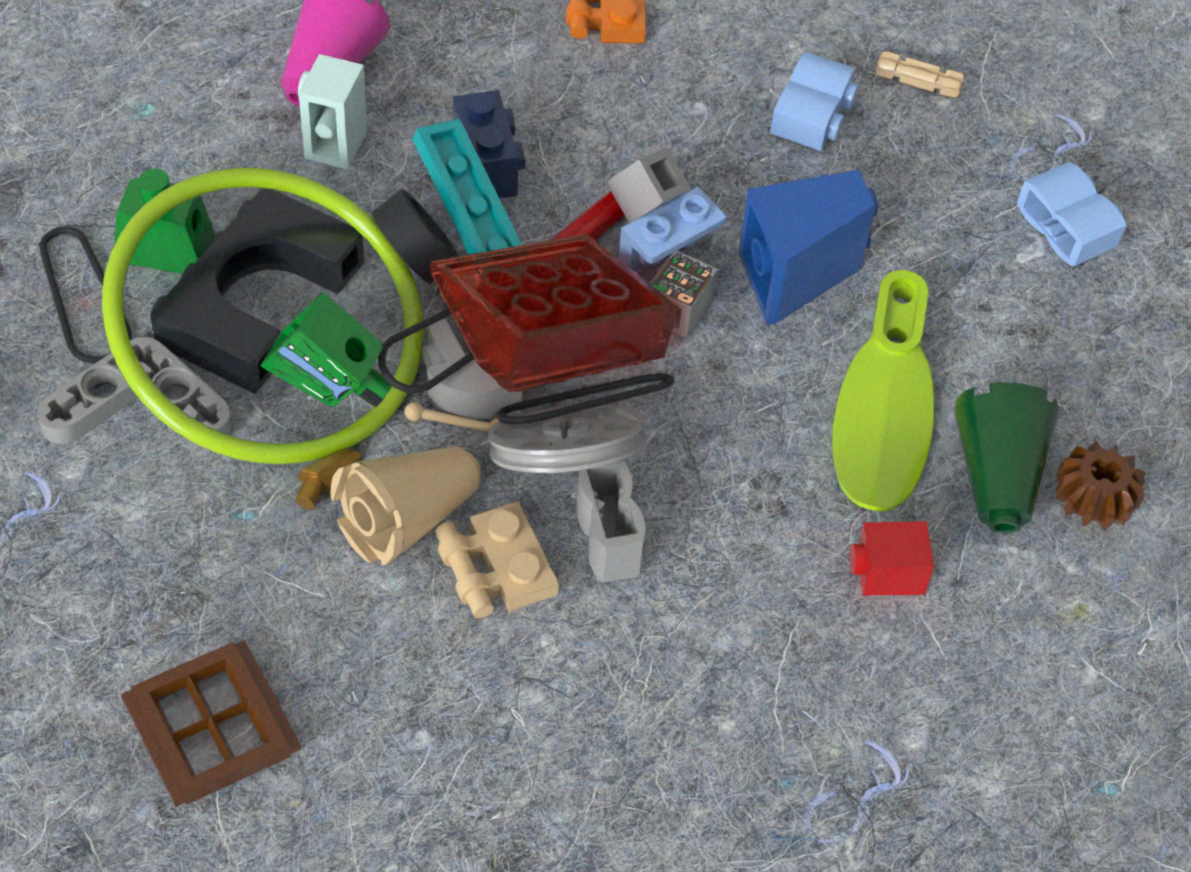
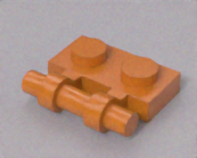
[565,0,646,44]

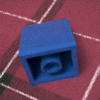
[739,170,878,325]

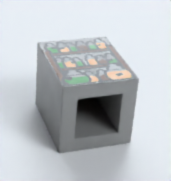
[644,250,718,339]

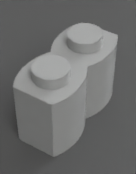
[576,460,646,583]

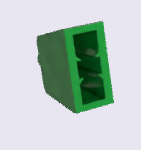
[114,169,216,273]

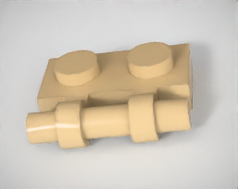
[435,501,559,619]

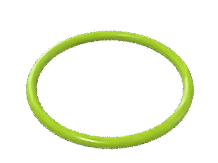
[102,167,424,465]

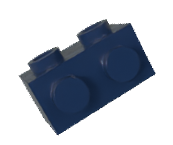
[453,90,525,199]

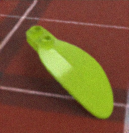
[832,270,934,511]

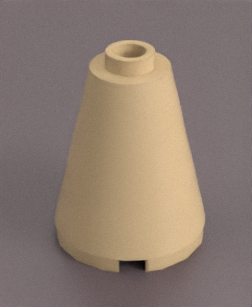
[330,446,481,565]

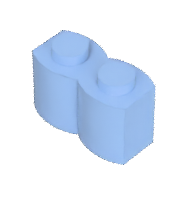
[770,51,859,151]
[1017,162,1127,266]

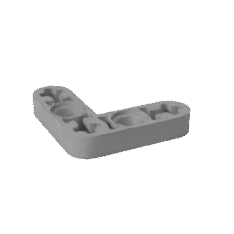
[37,337,233,446]

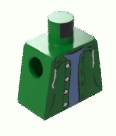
[260,292,392,407]

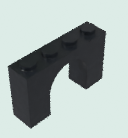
[150,188,364,394]

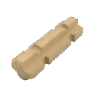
[876,51,964,99]

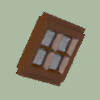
[121,640,301,807]

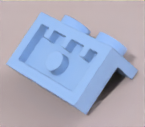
[617,187,726,277]

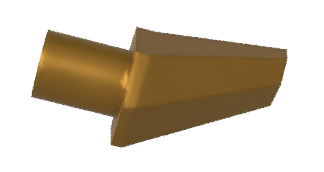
[295,448,362,510]

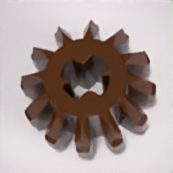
[1055,440,1145,531]

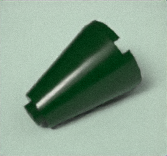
[954,382,1058,533]

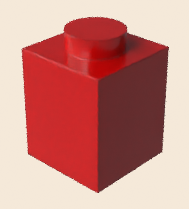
[850,521,934,596]

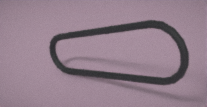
[39,226,132,364]
[378,283,533,393]
[496,373,675,424]

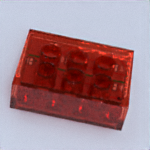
[430,234,679,393]

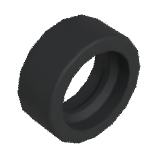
[372,189,460,284]

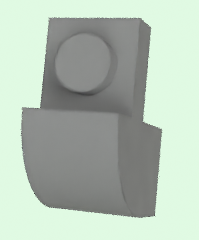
[607,147,691,223]
[422,319,523,422]

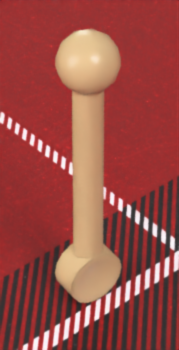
[404,402,500,432]

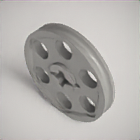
[488,404,646,473]

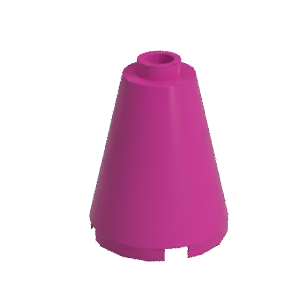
[281,0,391,107]

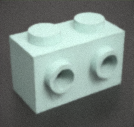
[298,54,367,169]

